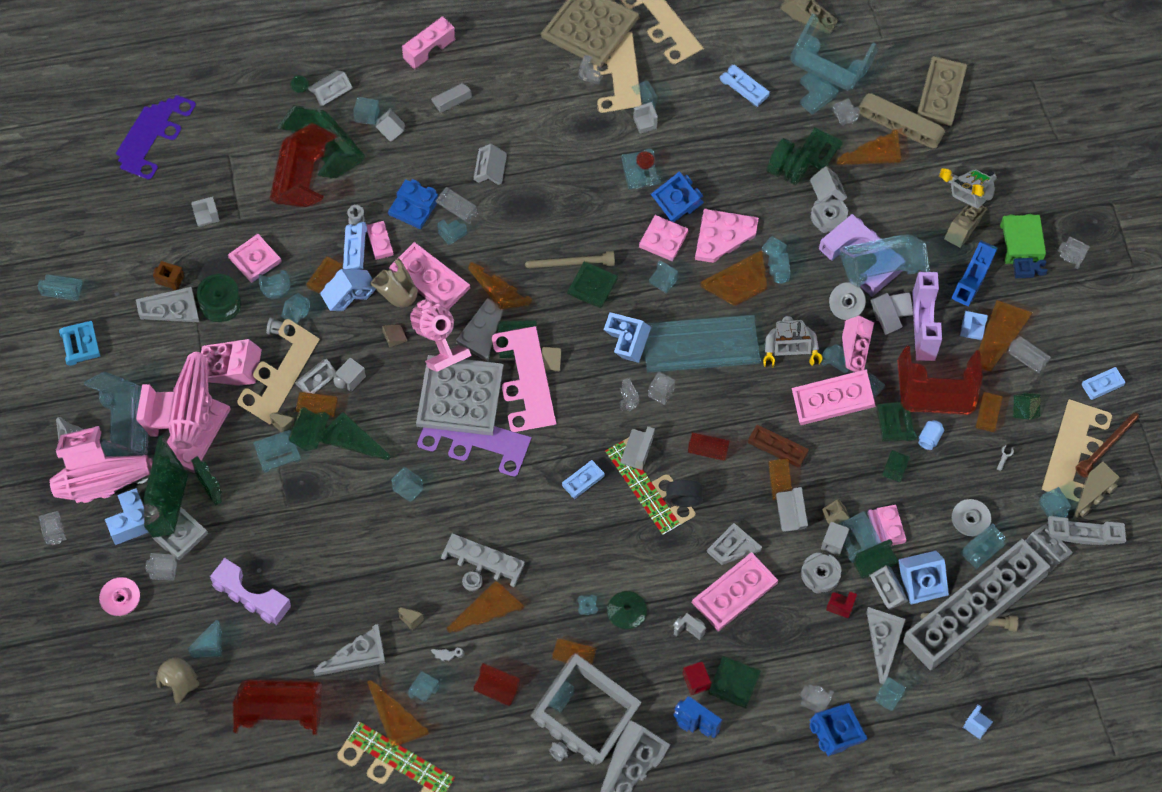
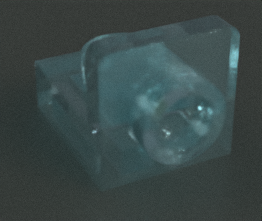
[762,236,787,261]
[821,344,849,373]

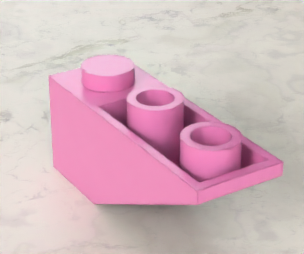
[842,316,874,372]

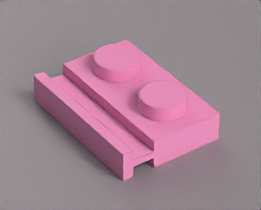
[868,505,906,548]

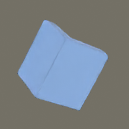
[960,311,988,340]
[963,705,993,739]

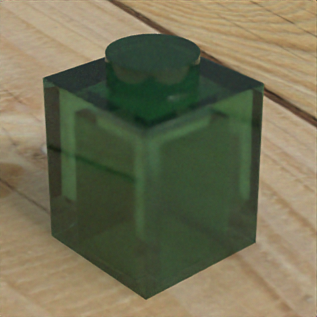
[882,450,910,483]

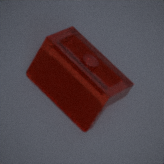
[688,432,730,461]
[473,663,520,706]

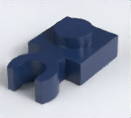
[1013,258,1047,278]

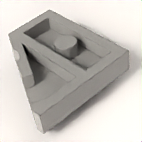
[707,523,762,565]

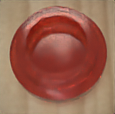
[636,151,655,169]

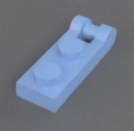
[720,65,770,107]
[343,222,367,270]

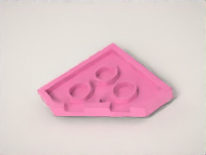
[695,209,758,263]

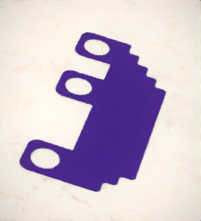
[116,95,196,179]

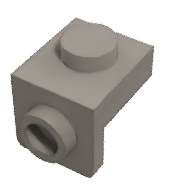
[673,613,706,640]

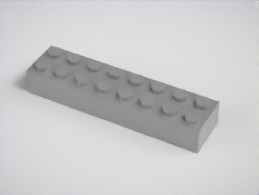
[903,539,1050,671]

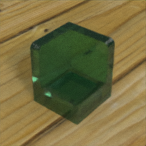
[1013,392,1041,420]

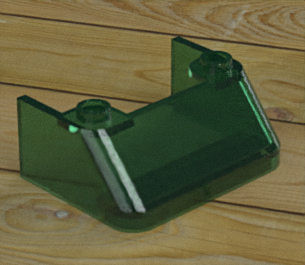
[277,105,365,179]

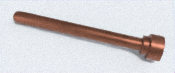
[1075,412,1139,478]

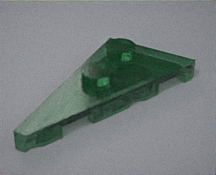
[317,412,391,461]

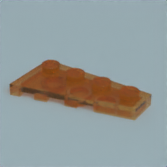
[973,300,1033,372]

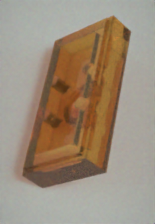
[306,256,343,294]
[296,392,338,417]
[975,392,1003,432]
[768,459,792,500]
[552,638,596,665]

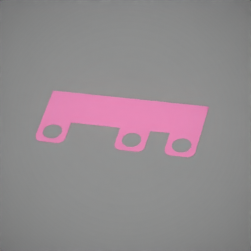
[492,326,556,432]

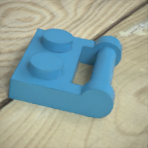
[59,321,100,366]

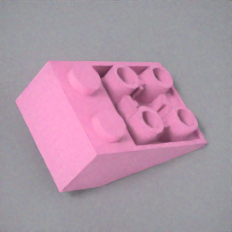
[201,339,262,386]

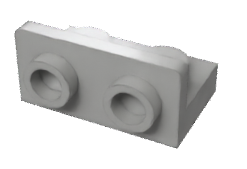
[1025,524,1073,572]

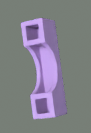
[210,558,291,625]

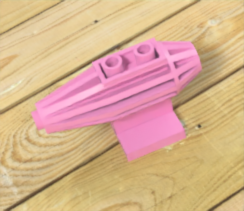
[410,299,471,372]
[136,352,212,449]
[50,426,154,503]

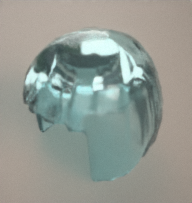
[259,270,290,300]

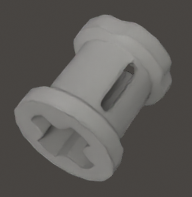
[347,205,365,226]
[267,318,289,335]

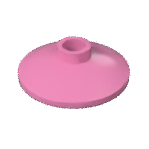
[99,578,140,616]

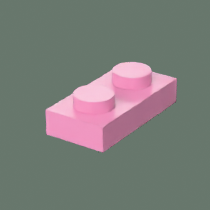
[367,221,393,260]

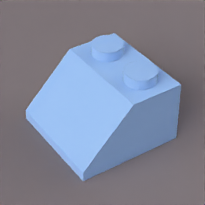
[899,551,949,604]

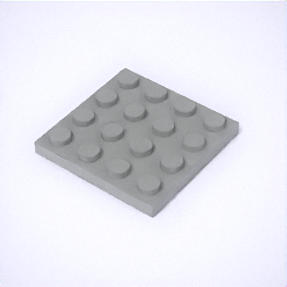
[416,355,503,436]

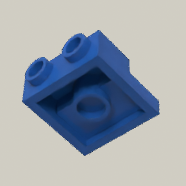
[651,171,704,223]
[388,179,438,229]
[674,696,722,739]
[810,703,867,756]

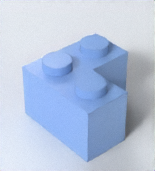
[320,269,376,311]
[604,312,651,363]
[105,488,152,545]

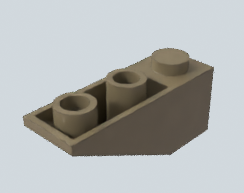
[780,0,838,34]
[944,204,988,248]
[1073,462,1120,520]

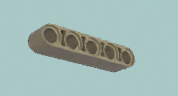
[858,94,945,148]

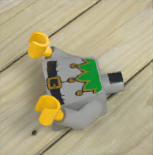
[939,168,997,209]

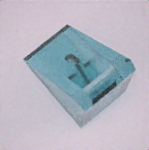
[188,620,222,658]

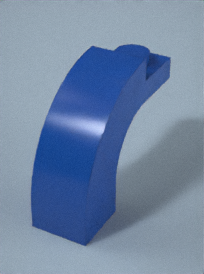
[951,240,998,307]

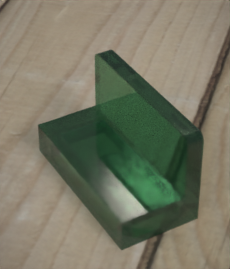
[289,407,330,451]
[853,539,898,579]

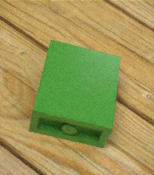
[1000,214,1046,264]

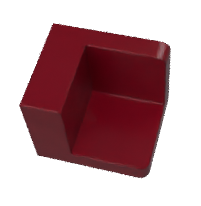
[826,592,857,619]
[683,662,711,696]

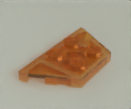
[700,251,767,306]

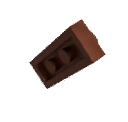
[748,425,809,468]

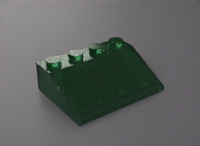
[144,436,188,538]

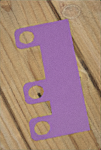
[417,426,532,476]

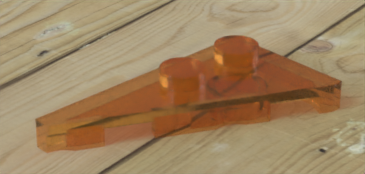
[837,129,901,165]
[468,262,532,310]
[447,581,524,633]
[367,680,429,748]

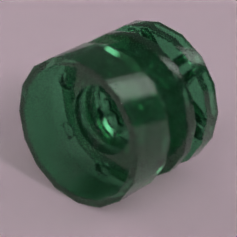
[767,138,812,185]

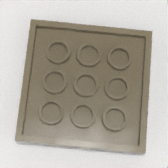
[541,0,639,67]

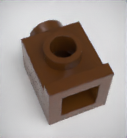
[153,261,184,291]

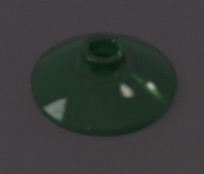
[607,591,647,629]

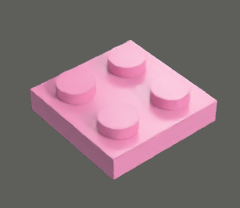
[639,215,688,261]
[228,234,281,283]

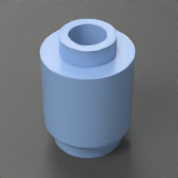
[918,420,944,450]

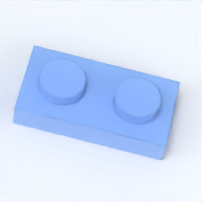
[1082,367,1126,400]
[562,460,605,499]

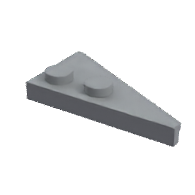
[866,607,905,685]
[314,624,385,676]

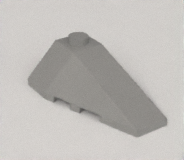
[601,720,670,792]

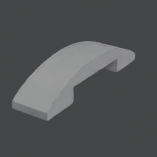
[1048,516,1126,545]

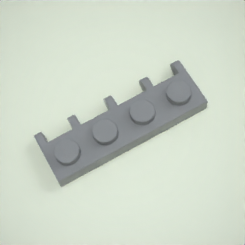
[441,533,525,587]

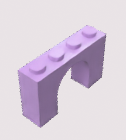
[819,214,905,297]
[912,272,942,361]

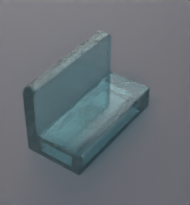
[37,274,83,301]

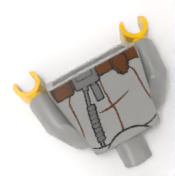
[763,316,822,368]

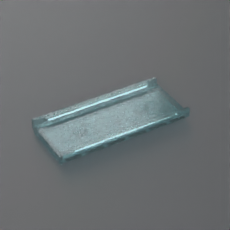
[644,315,761,373]

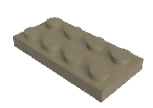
[917,56,967,126]

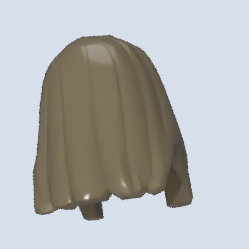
[370,258,418,308]
[156,657,199,703]

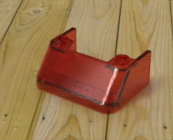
[270,123,336,208]
[897,346,983,415]
[233,680,322,735]

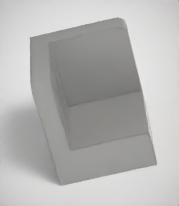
[634,102,658,133]
[376,109,405,141]
[191,197,219,227]
[336,358,366,392]
[821,522,849,556]

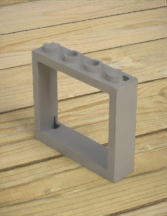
[530,654,641,765]

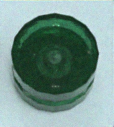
[197,274,242,323]

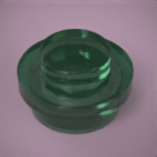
[291,75,309,93]

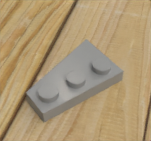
[136,287,199,322]
[456,298,503,362]

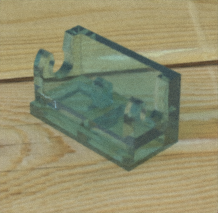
[961,523,1006,570]

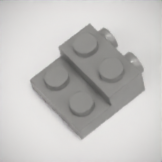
[151,506,208,560]

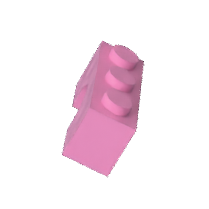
[402,16,455,69]

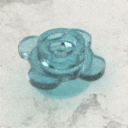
[577,595,598,615]

